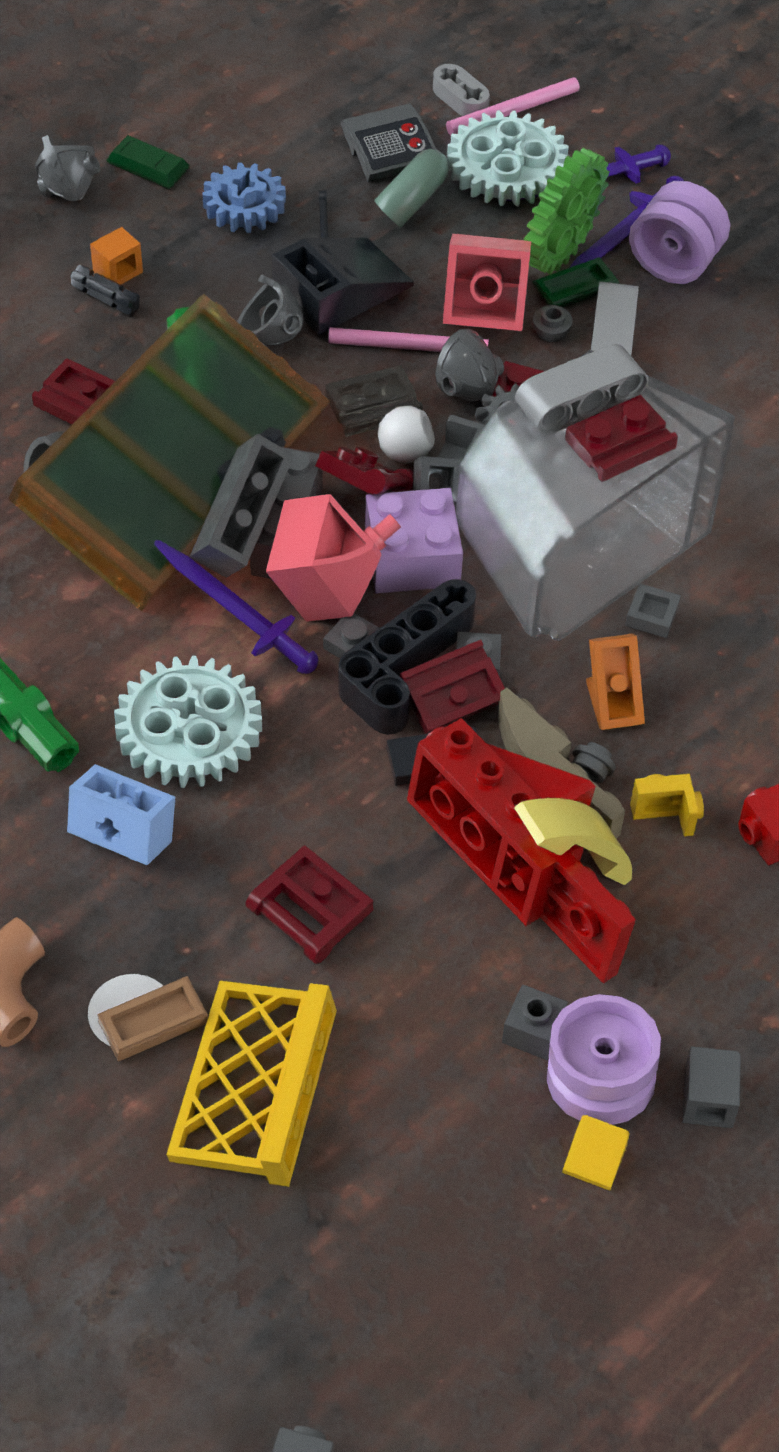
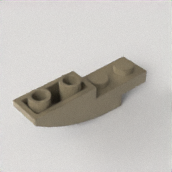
[498,687,625,838]

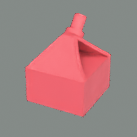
[443,234,532,331]
[266,494,401,622]

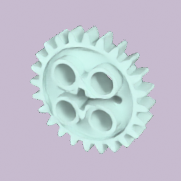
[447,110,569,206]
[114,656,262,788]

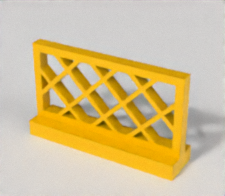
[166,981,337,1187]

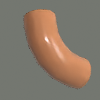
[0,917,45,1047]

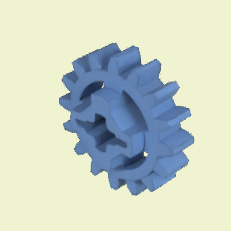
[202,163,286,233]

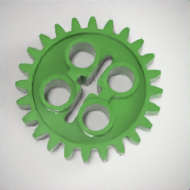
[524,148,610,274]

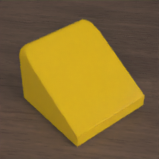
[562,1115,630,1191]

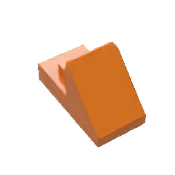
[586,634,645,730]

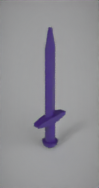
[506,145,671,201]
[569,176,684,268]
[154,540,318,674]

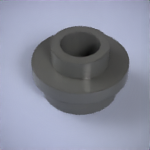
[533,305,573,342]
[572,742,616,783]

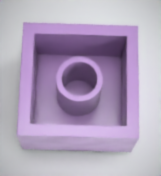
[365,488,463,594]

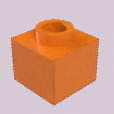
[90,227,143,285]

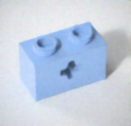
[67,764,175,865]

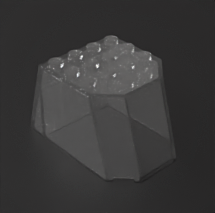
[456,350,735,641]

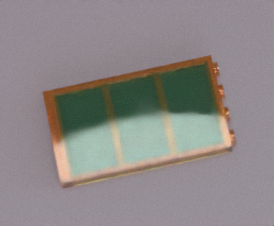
[8,294,330,611]

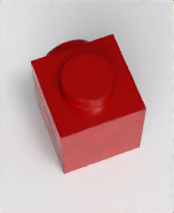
[738,784,779,866]

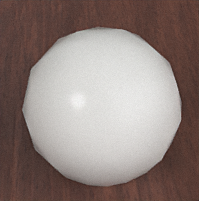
[377,406,435,464]

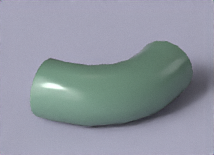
[374,149,449,227]

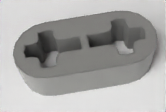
[433,64,490,116]

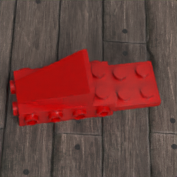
[407,718,636,984]

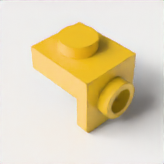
[630,774,704,837]

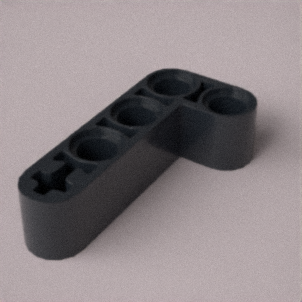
[338,579,476,735]

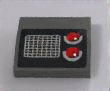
[341,103,436,182]

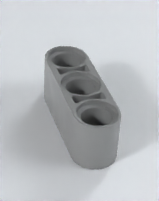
[591,282,639,355]
[515,344,649,435]

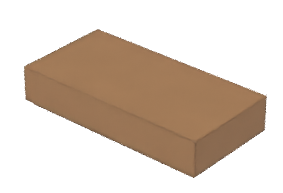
[97,976,208,1062]

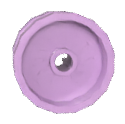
[629,181,730,284]
[547,994,661,1125]

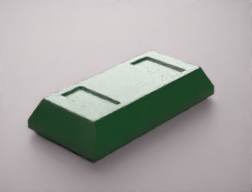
[106,135,190,189]
[532,257,619,308]

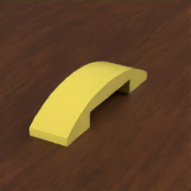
[514,798,632,885]

